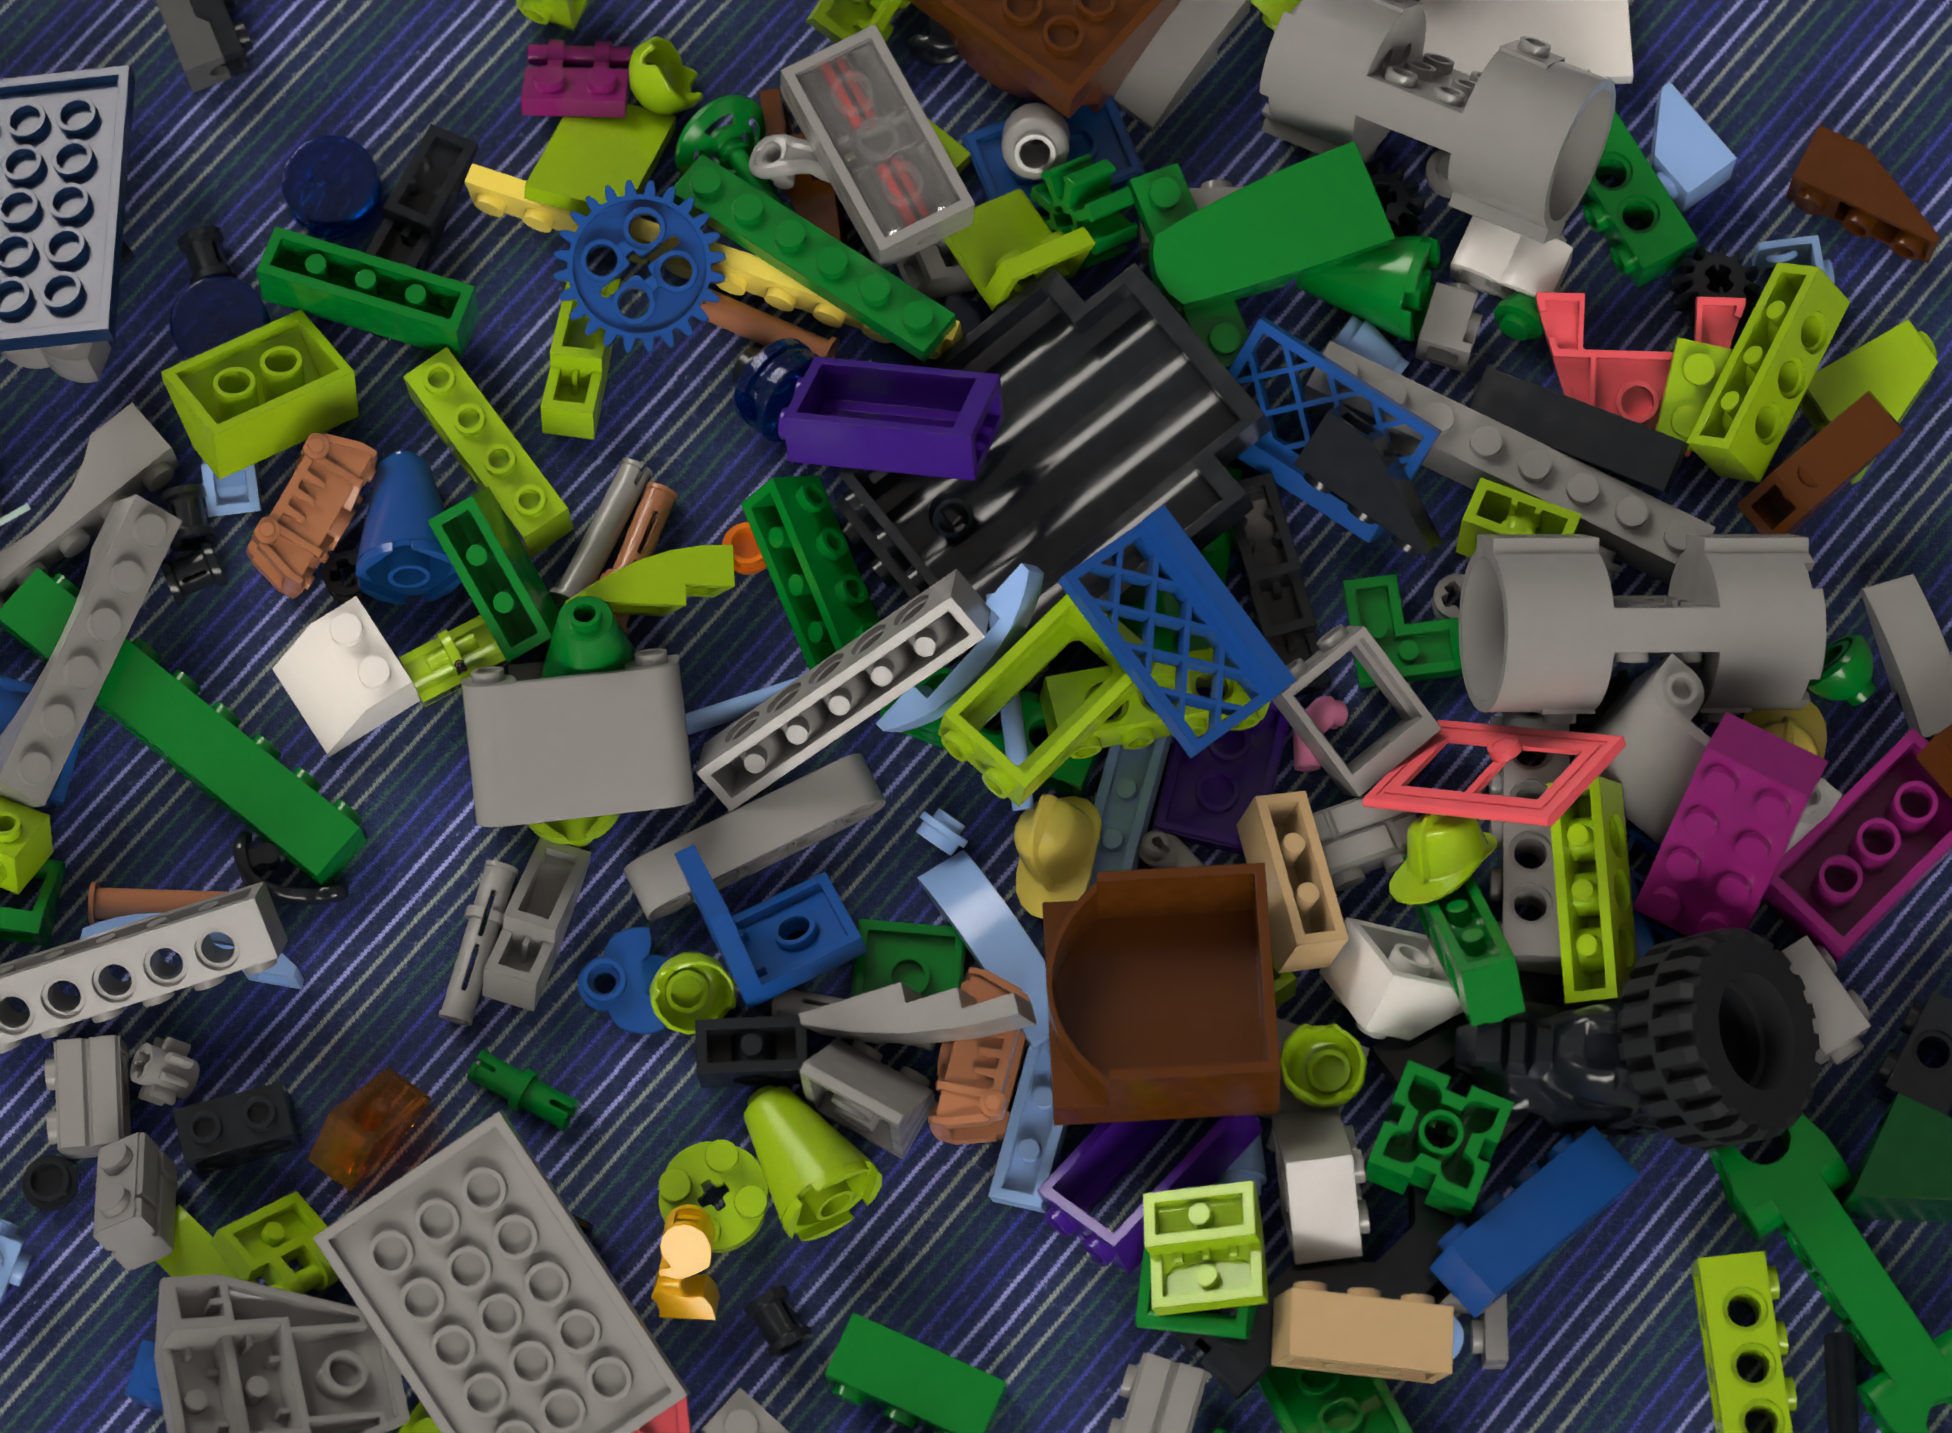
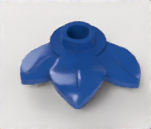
[577,927,669,1035]

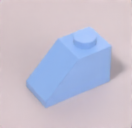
[1650,82,1737,214]

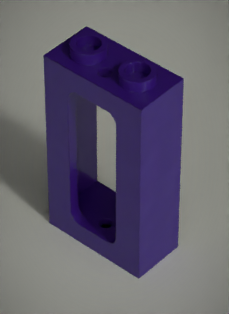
[778,357,1004,481]
[1037,1115,1263,1274]

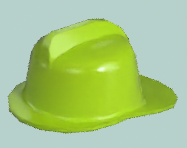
[1389,813,1497,905]

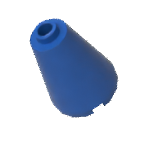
[355,451,461,604]

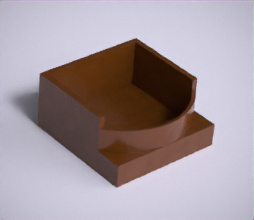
[908,0,1181,119]
[1042,863,1281,1126]

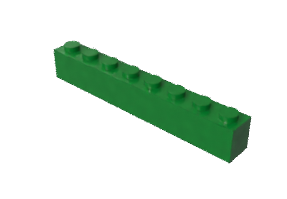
[0,567,367,887]

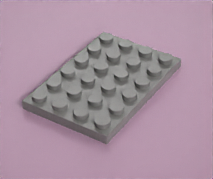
[313,1110,690,1433]

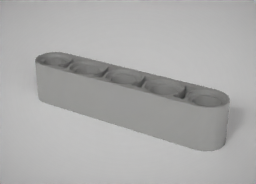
[624,753,886,920]

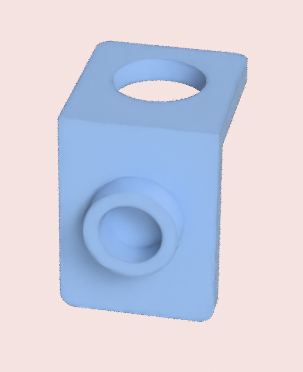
[1752,235,1834,283]

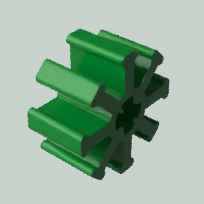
[1031,153,1138,271]

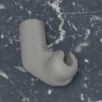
[1138,830,1205,868]

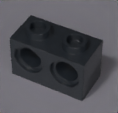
[173,1082,303,1176]

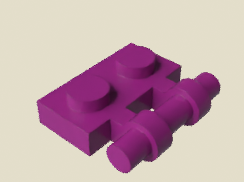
[521,40,633,118]

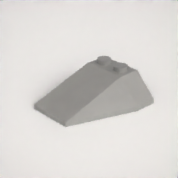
[154,1274,410,1433]

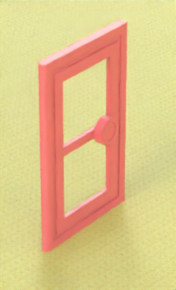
[1362,720,1626,827]

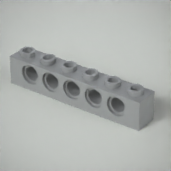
[696,569,991,812]
[1488,712,1570,975]
[0,881,288,1054]

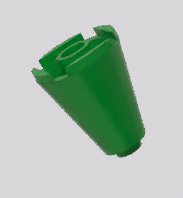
[1296,236,1440,342]
[540,596,637,678]

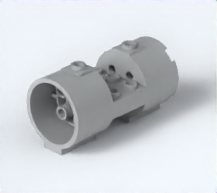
[1259,0,1616,244]
[1459,534,1826,724]

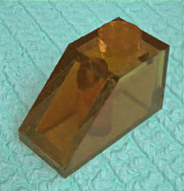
[307,1067,431,1191]

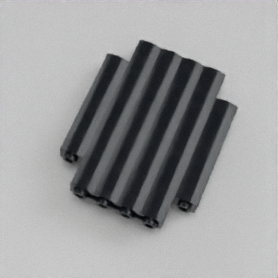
[834,263,1272,670]

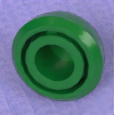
[1807,634,1876,707]

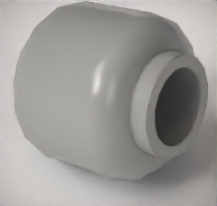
[1001,103,1070,180]

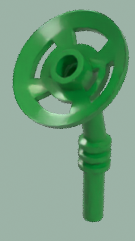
[675,95,791,209]

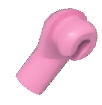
[1293,696,1348,772]

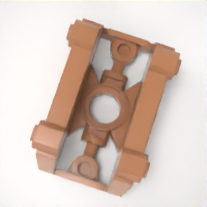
[246,433,378,599]
[928,967,1031,1145]

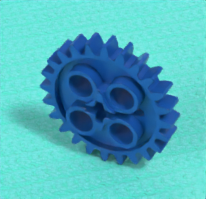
[553,180,726,353]

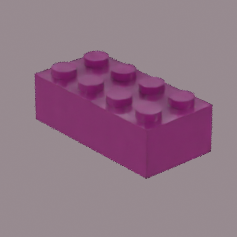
[1633,712,1829,936]
[1762,727,1952,965]

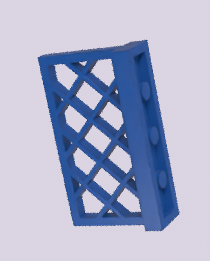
[1229,317,1442,543]
[1058,505,1297,758]

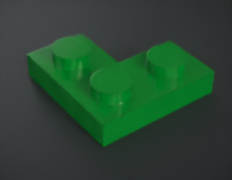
[1342,574,1463,689]

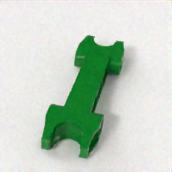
[1707,1114,1952,1433]

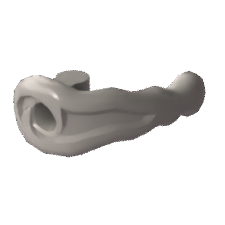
[749,134,851,189]

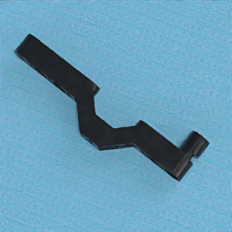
[1169,1111,1535,1400]

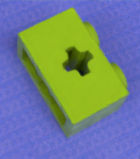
[1455,478,1582,558]

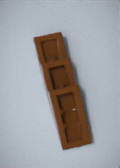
[759,88,849,247]

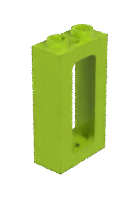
[938,594,1156,807]

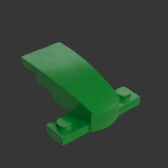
[1126,141,1395,370]

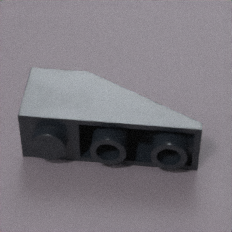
[1294,405,1443,557]

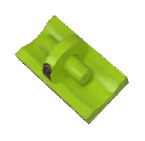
[399,615,511,707]

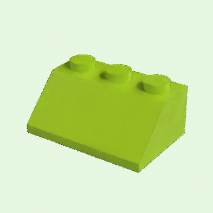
[161,309,359,480]

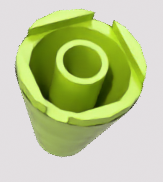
[743,1085,882,1241]

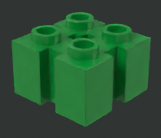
[1364,1060,1514,1220]

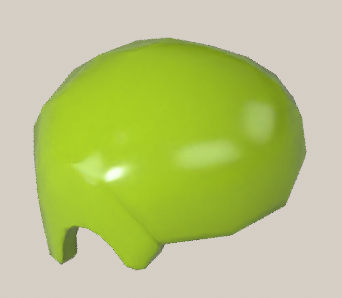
[628,36,703,116]
[649,952,737,1035]
[1280,1023,1367,1108]

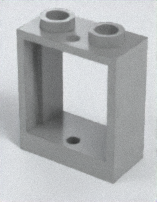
[1272,624,1441,797]

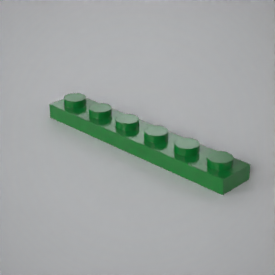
[673,154,956,363]

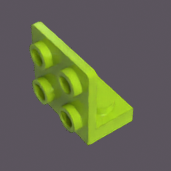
[943,189,1095,312]

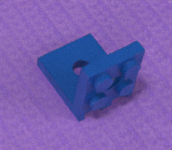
[674,844,868,1010]

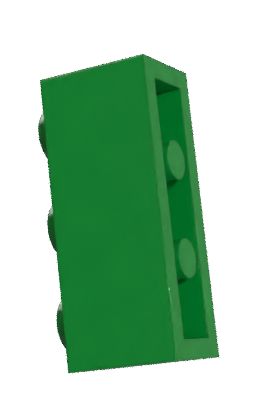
[427,486,560,662]
[825,1312,1007,1433]

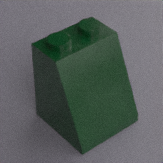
[1841,1093,1952,1222]

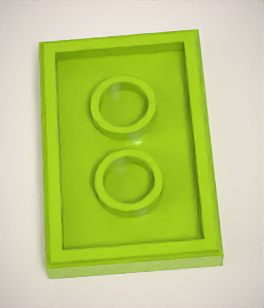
[524,104,676,216]

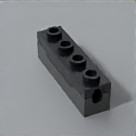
[156,0,253,93]

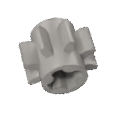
[130,1036,199,1106]

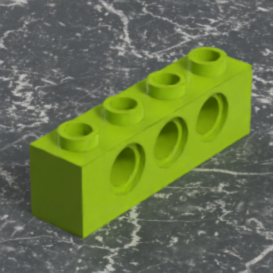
[1686,262,1850,483]
[403,347,574,559]
[1039,648,1271,759]
[1547,776,1637,1007]
[1691,1251,1800,1433]

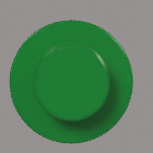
[1494,293,1544,341]

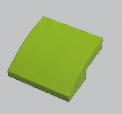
[1143,1181,1268,1316]

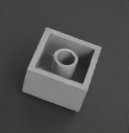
[1271,1106,1370,1265]

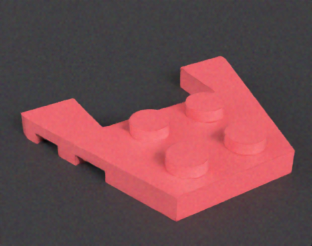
[1535,292,1746,457]

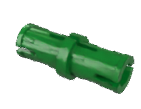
[467,1049,580,1132]

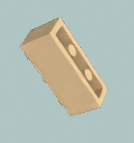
[1236,791,1349,973]
[1271,1281,1454,1384]

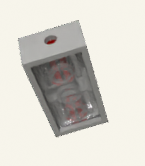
[780,24,975,269]

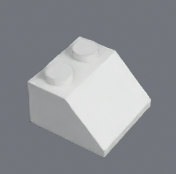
[272,596,420,757]
[1319,917,1463,1040]

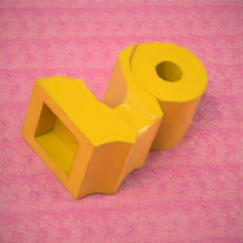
[651,1204,720,1320]

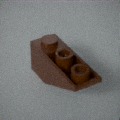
[1786,125,1940,264]
[1736,391,1905,534]

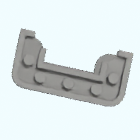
[461,648,695,827]
[1575,653,1842,853]

